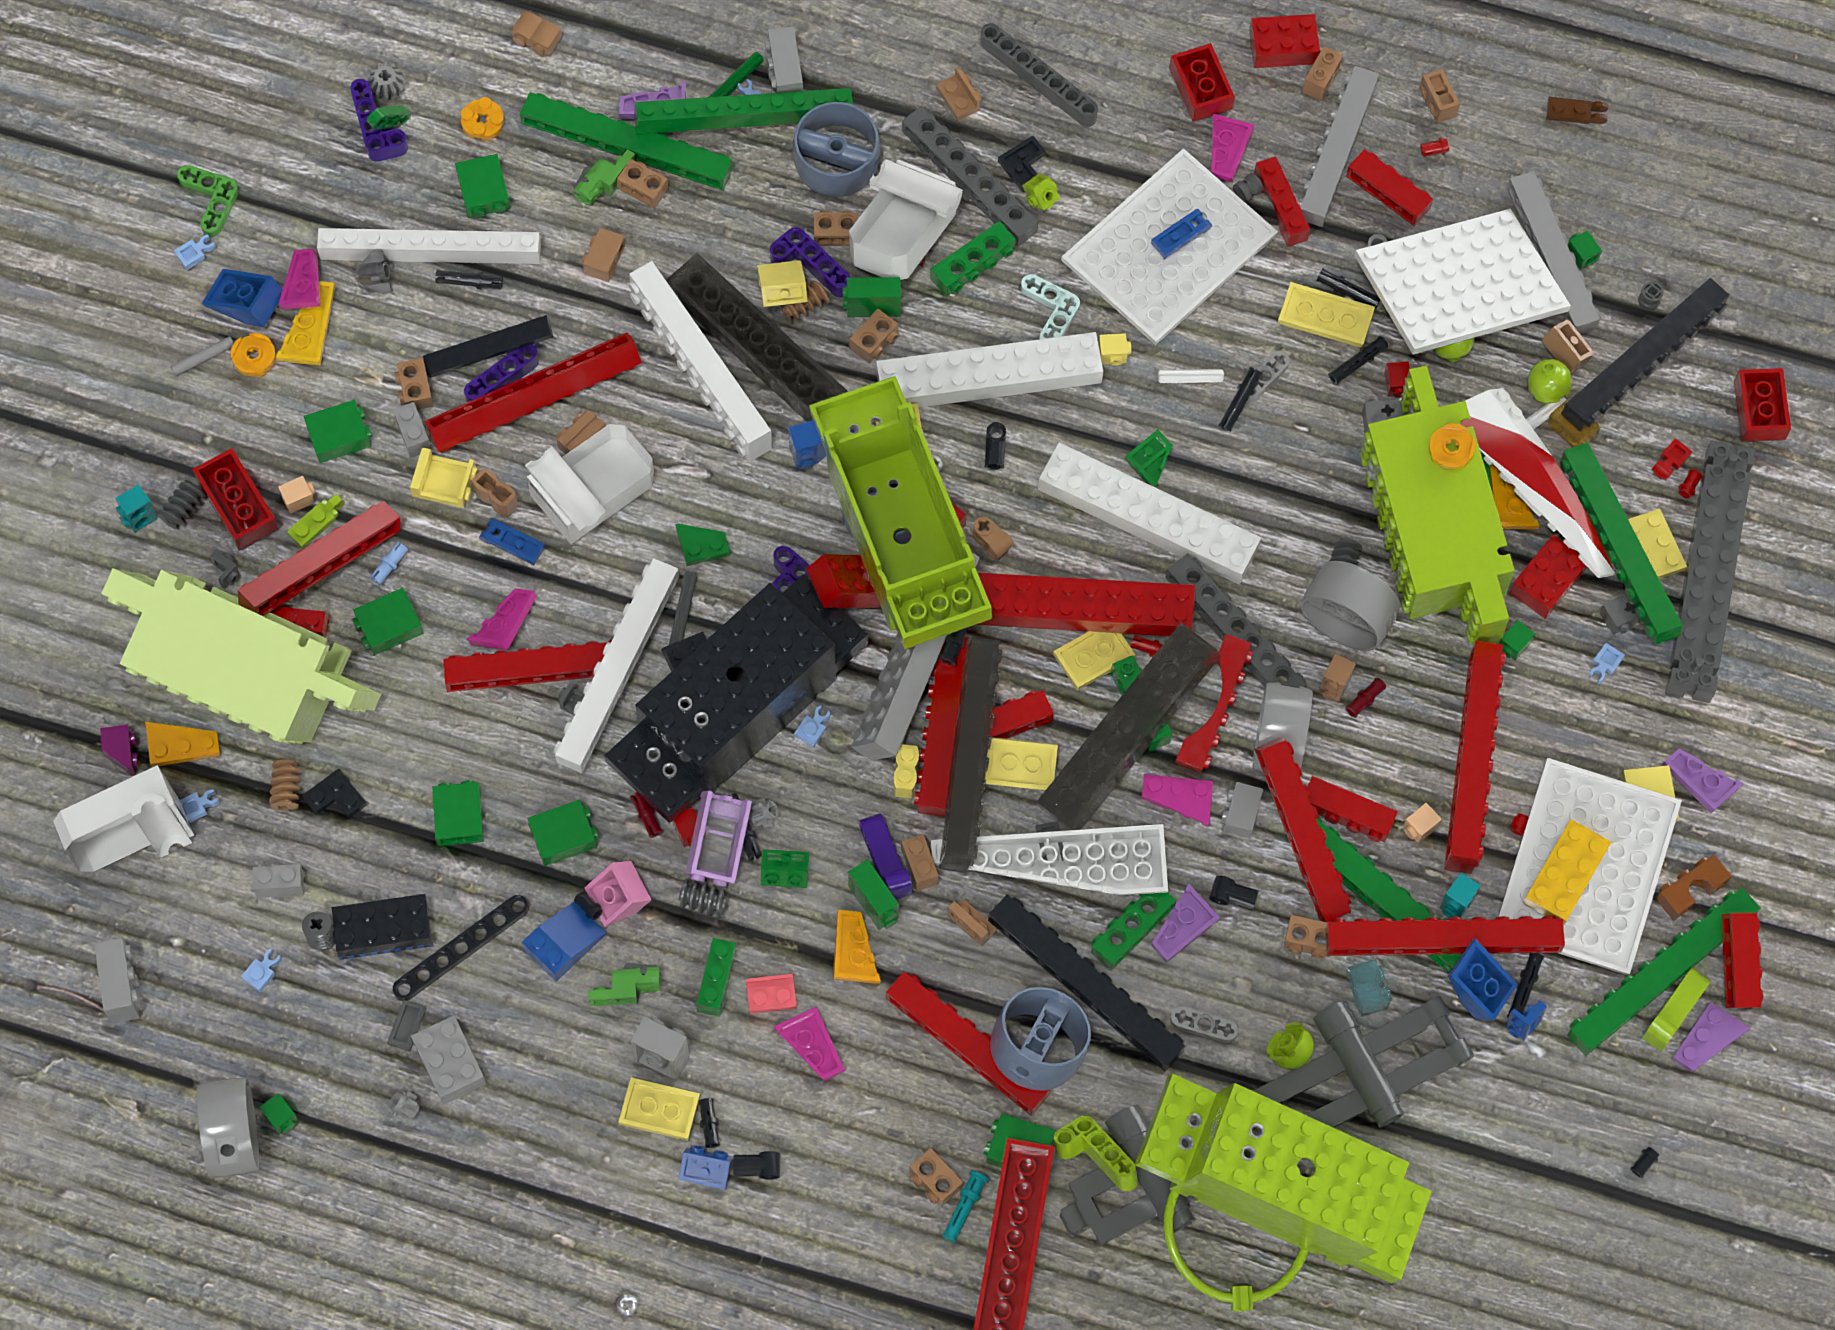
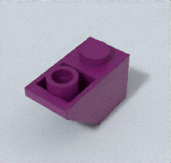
[100,724,139,776]

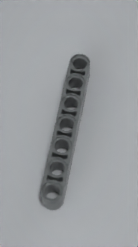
[980,23,1098,127]

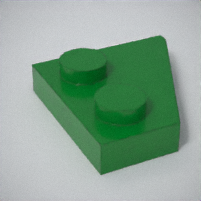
[1124,429,1173,488]
[675,524,730,566]

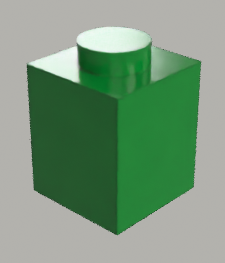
[1568,230,1602,270]
[1499,620,1535,661]
[259,1093,298,1135]

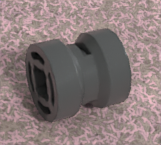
[1233,173,1264,203]
[1638,281,1664,311]

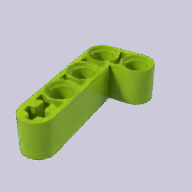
[1642,968,1711,1052]
[1054,1116,1138,1191]

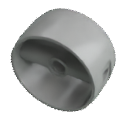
[1301,561,1400,651]
[1252,682,1313,774]
[197,1078,260,1177]

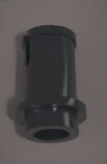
[574,891,602,920]
[1630,1147,1659,1178]

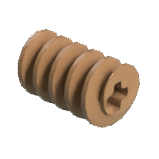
[780,280,830,323]
[269,759,302,811]

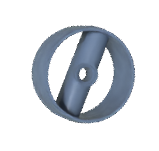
[793,102,880,197]
[990,987,1091,1090]

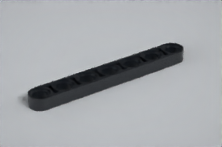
[393,895,529,1002]

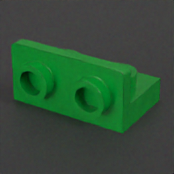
[760,849,809,888]

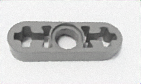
[1247,351,1290,403]
[1170,1007,1238,1044]

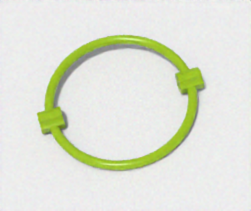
[1163,1150,1308,1312]

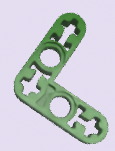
[177,165,239,237]

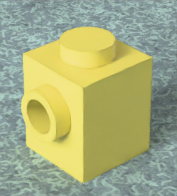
[1098,333,1131,366]

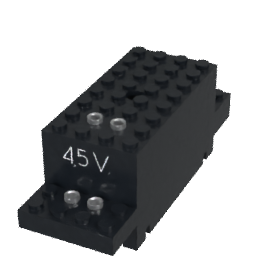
[604,574,868,824]

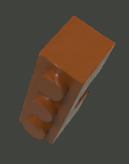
[1656,854,1732,921]

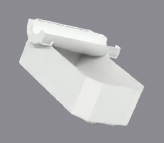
[849,159,963,280]
[525,424,654,544]
[53,765,194,872]

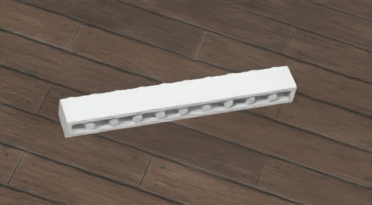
[317,228,541,264]
[554,558,679,773]

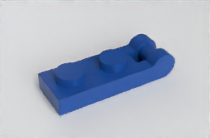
[1151,209,1212,259]
[479,518,545,566]

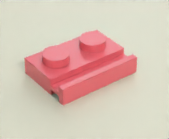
[746,974,797,1014]

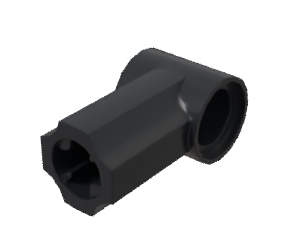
[984,422,1006,470]
[1209,875,1259,911]
[733,1151,780,1180]

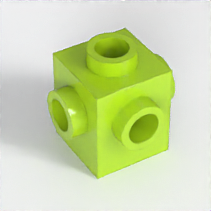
[1022,174,1060,210]

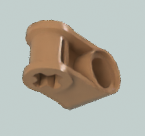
[972,516,1014,560]

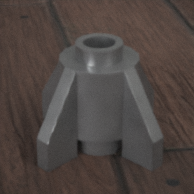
[355,249,394,294]

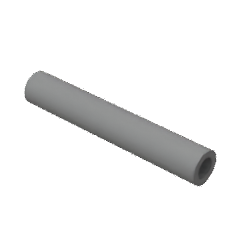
[170,336,234,376]

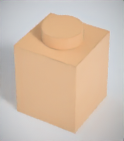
[278,476,316,514]
[1403,803,1442,844]

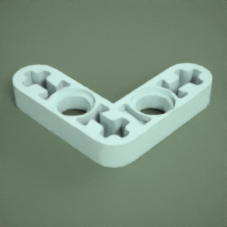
[1021,274,1080,339]

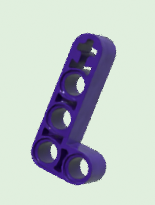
[350,79,408,162]
[770,227,850,298]
[464,344,539,403]
[771,545,810,593]
[858,813,912,900]

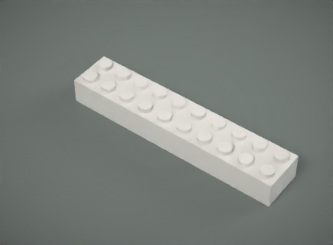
[628,261,772,462]
[876,332,1103,407]
[1038,443,1261,585]

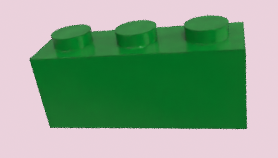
[696,938,736,1017]

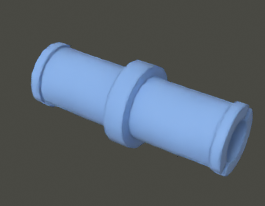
[369,541,408,586]

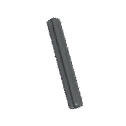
[669,571,697,645]

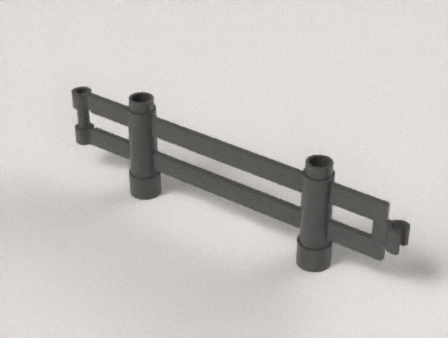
[1059,996,1475,1246]

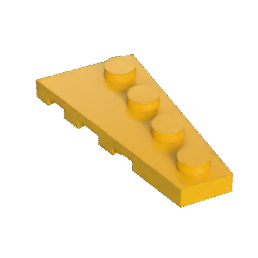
[275,281,335,366]

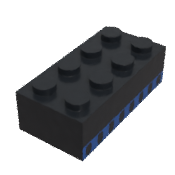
[331,894,433,960]

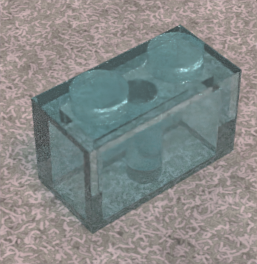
[1346,959,1392,1017]

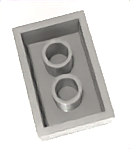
[764,26,803,93]
[94,938,143,1024]
[411,1016,486,1105]
[631,1016,689,1081]

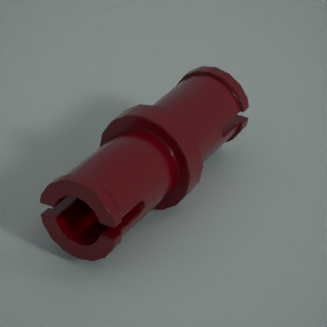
[1345,678,1386,718]
[630,792,663,838]

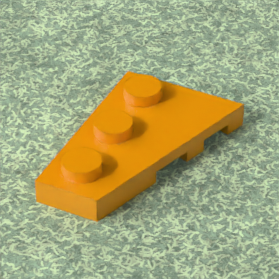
[1489,464,1540,530]
[145,722,221,767]
[833,910,881,984]

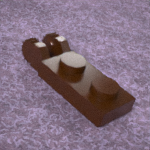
[1546,96,1608,124]

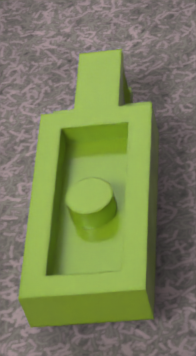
[286,494,344,549]

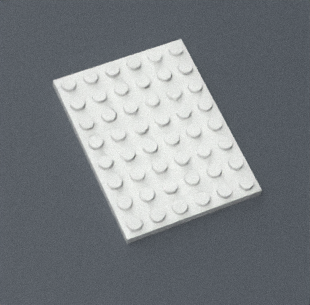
[1061,148,1278,345]
[1354,209,1571,354]
[1498,758,1682,976]

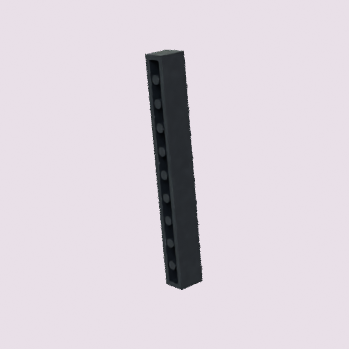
[1561,278,1730,432]
[988,894,1185,1072]

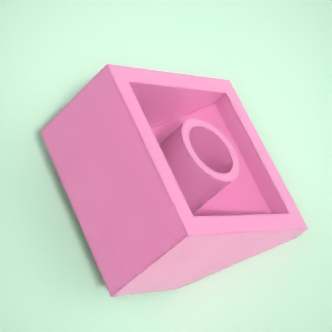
[585,861,651,927]

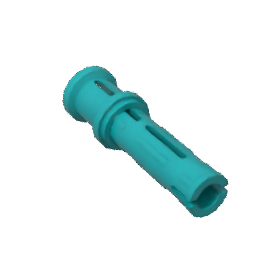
[942,1170,989,1243]

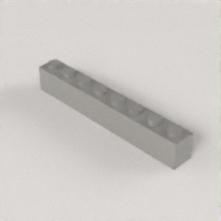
[1298,66,1379,227]
[1507,171,1601,334]

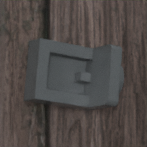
[210,550,240,589]
[558,683,585,716]

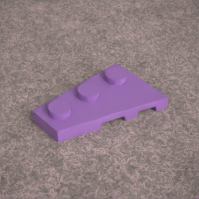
[619,82,686,120]
[1661,749,1744,814]
[1151,884,1220,963]
[1672,1002,1750,1073]

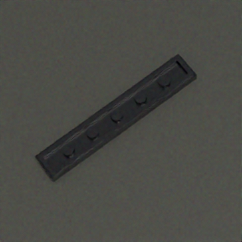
[423,315,553,378]

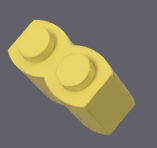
[893,744,919,798]

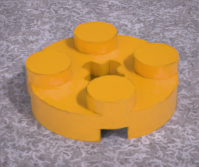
[461,97,504,141]
[231,333,276,378]
[1429,423,1476,470]

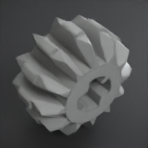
[367,62,405,100]

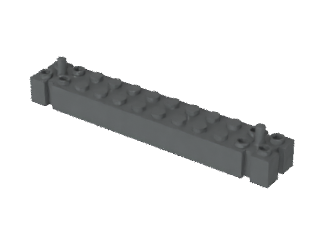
[1665,440,1755,703]

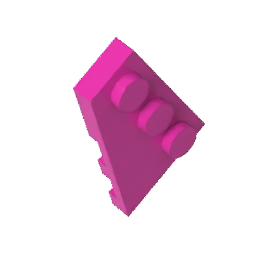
[1211,114,1254,182]
[278,249,320,310]
[1142,774,1213,827]
[774,1007,845,1081]

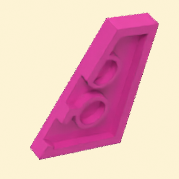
[467,588,537,650]

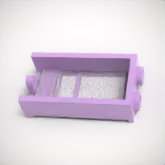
[684,791,752,887]

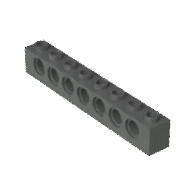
[902,106,1038,247]
[1165,553,1307,688]

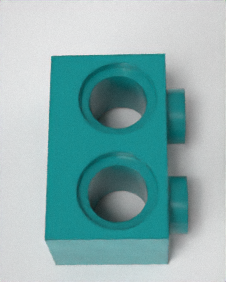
[115,484,158,533]
[1440,872,1481,918]

